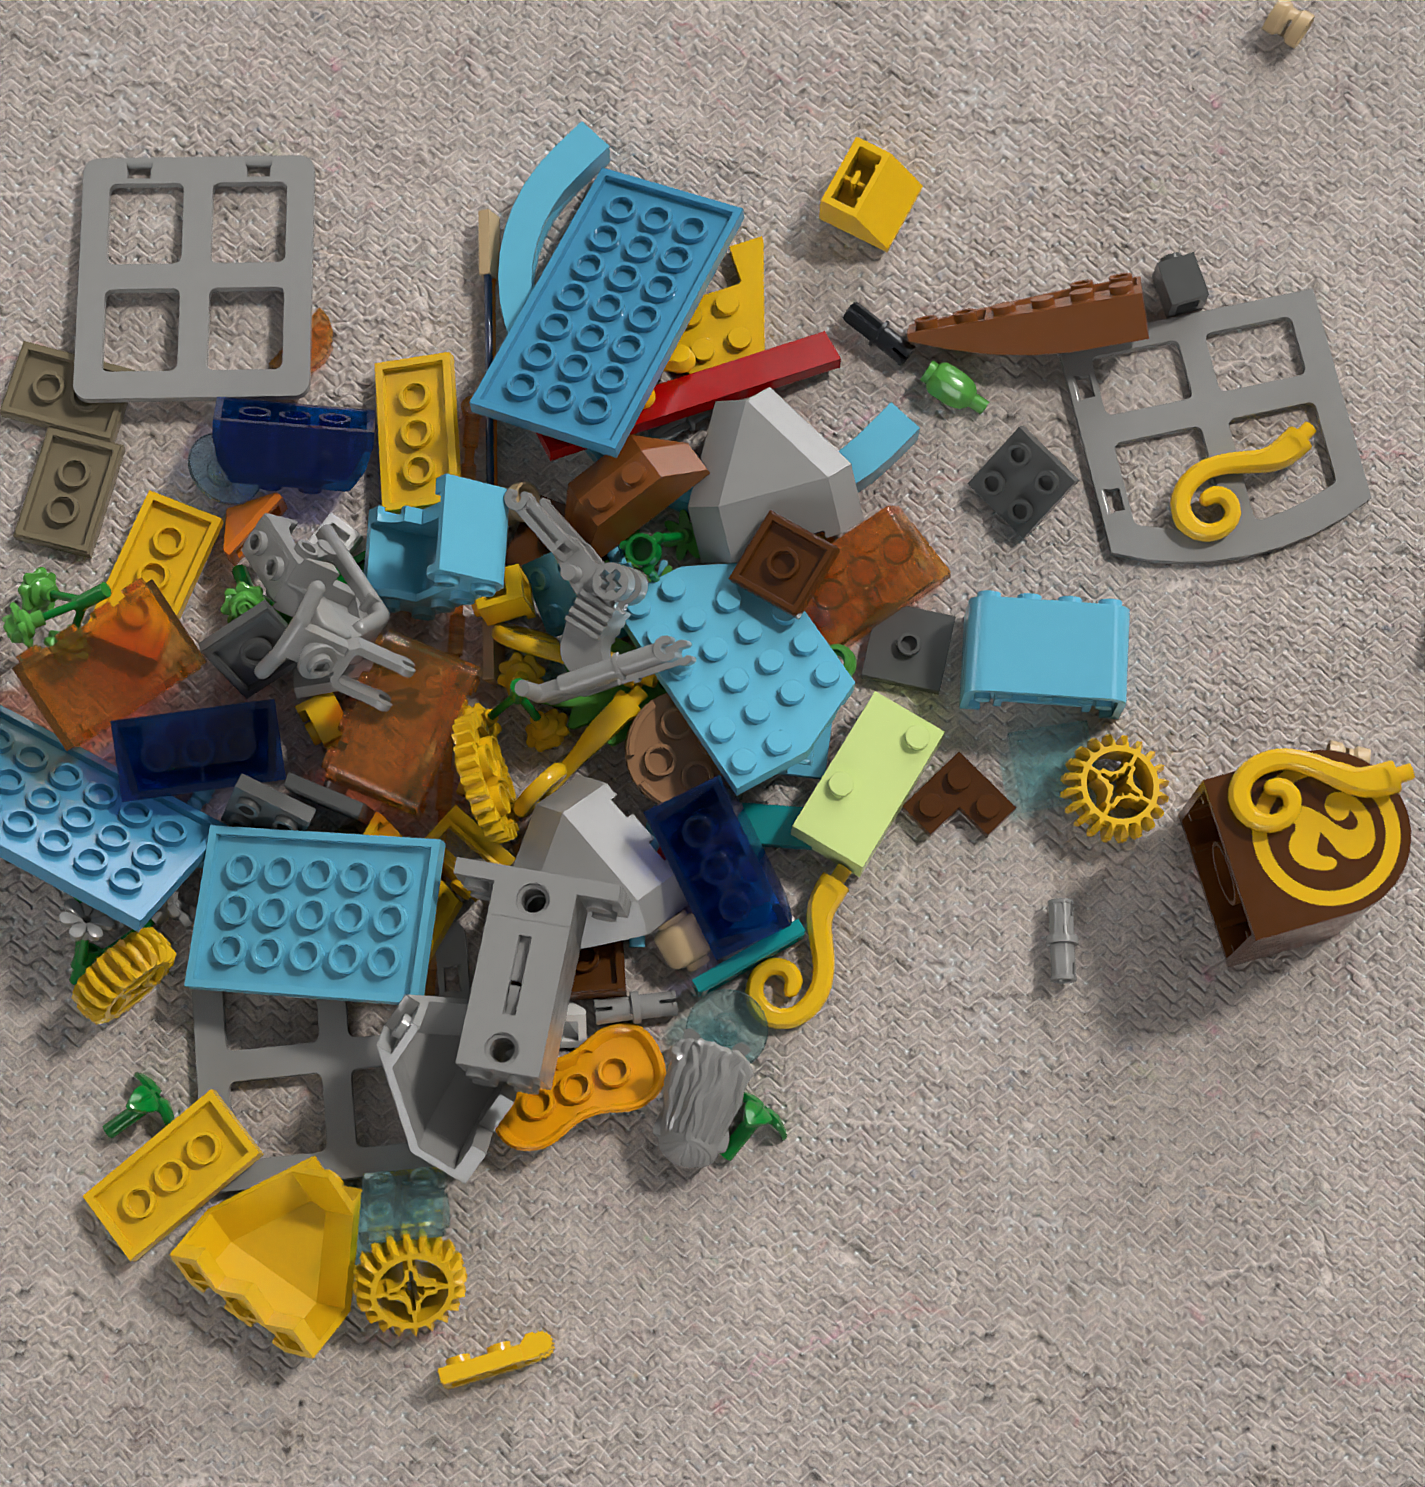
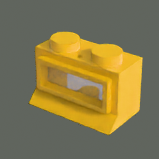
[425,804,516,902]

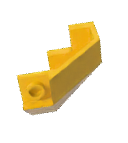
[169,1155,362,1359]

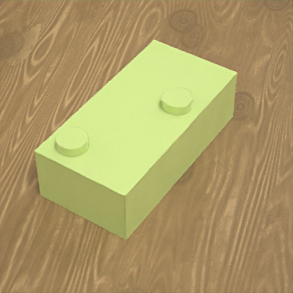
[791,691,945,877]

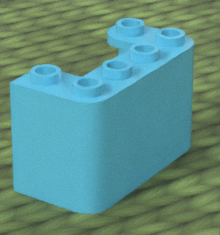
[364,473,509,621]
[959,590,1130,719]

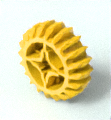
[1060,734,1169,844]
[71,927,177,1025]
[352,1225,467,1337]

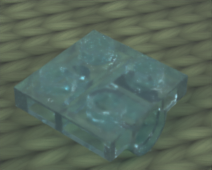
[358,1166,450,1245]

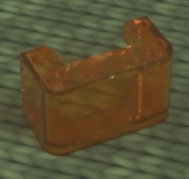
[12,578,209,751]
[321,629,483,822]

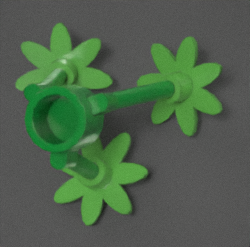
[604,509,700,582]

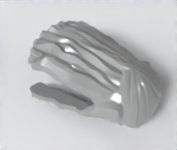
[653,1028,753,1168]

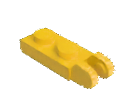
[438,1330,555,1390]

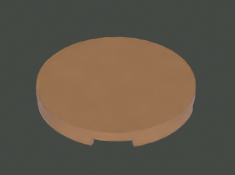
[625,693,733,812]

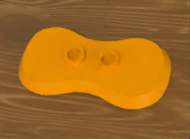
[495,1023,666,1151]

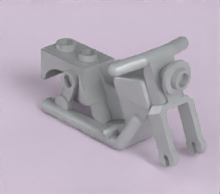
[241,513,416,712]

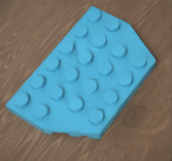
[623,563,855,796]

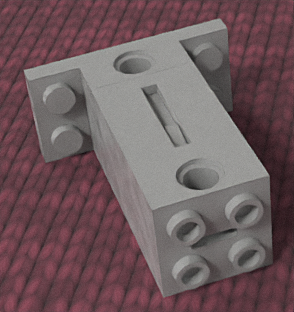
[453,857,631,1095]

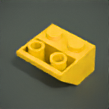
[819,136,923,253]

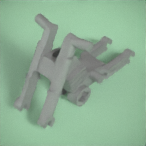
[504,488,696,705]

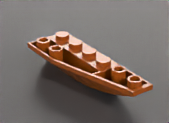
[907,273,1149,355]

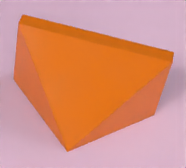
[223,492,288,566]

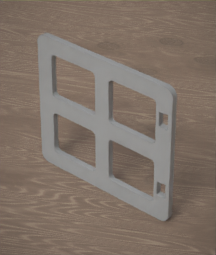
[73,155,316,403]
[192,921,471,1193]

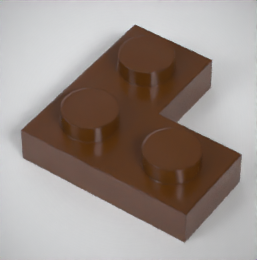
[901,752,1017,838]

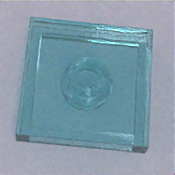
[1007,720,1098,813]

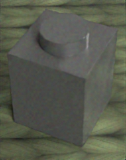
[1152,252,1209,319]

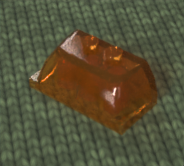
[805,505,951,647]

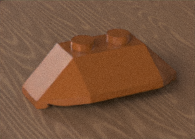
[564,435,710,558]

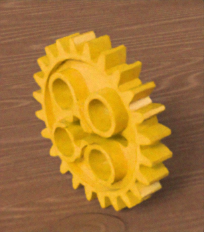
[452,712,519,845]

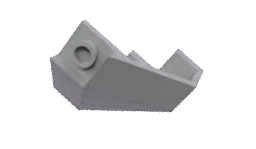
[688,387,864,563]
[513,775,691,949]
[377,994,517,1184]

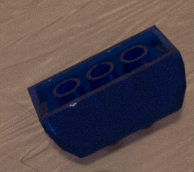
[212,397,375,494]
[110,698,286,802]
[643,775,792,961]

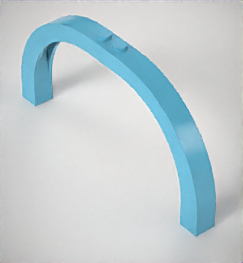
[498,121,920,515]

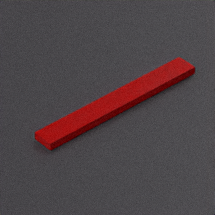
[535,331,841,461]

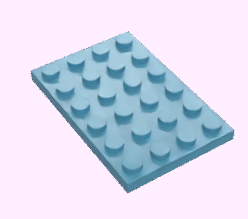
[184,825,446,1005]

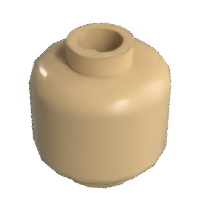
[654,909,715,972]

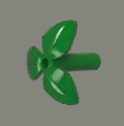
[103,1072,174,1139]
[720,1092,787,1161]

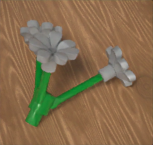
[59,890,194,985]

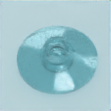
[188,433,262,506]
[686,989,768,1064]

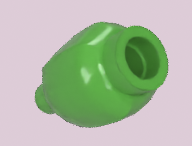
[920,360,989,415]

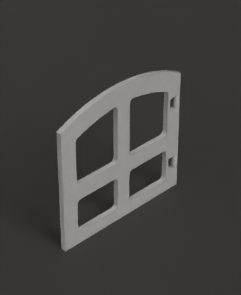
[1058,288,1372,565]

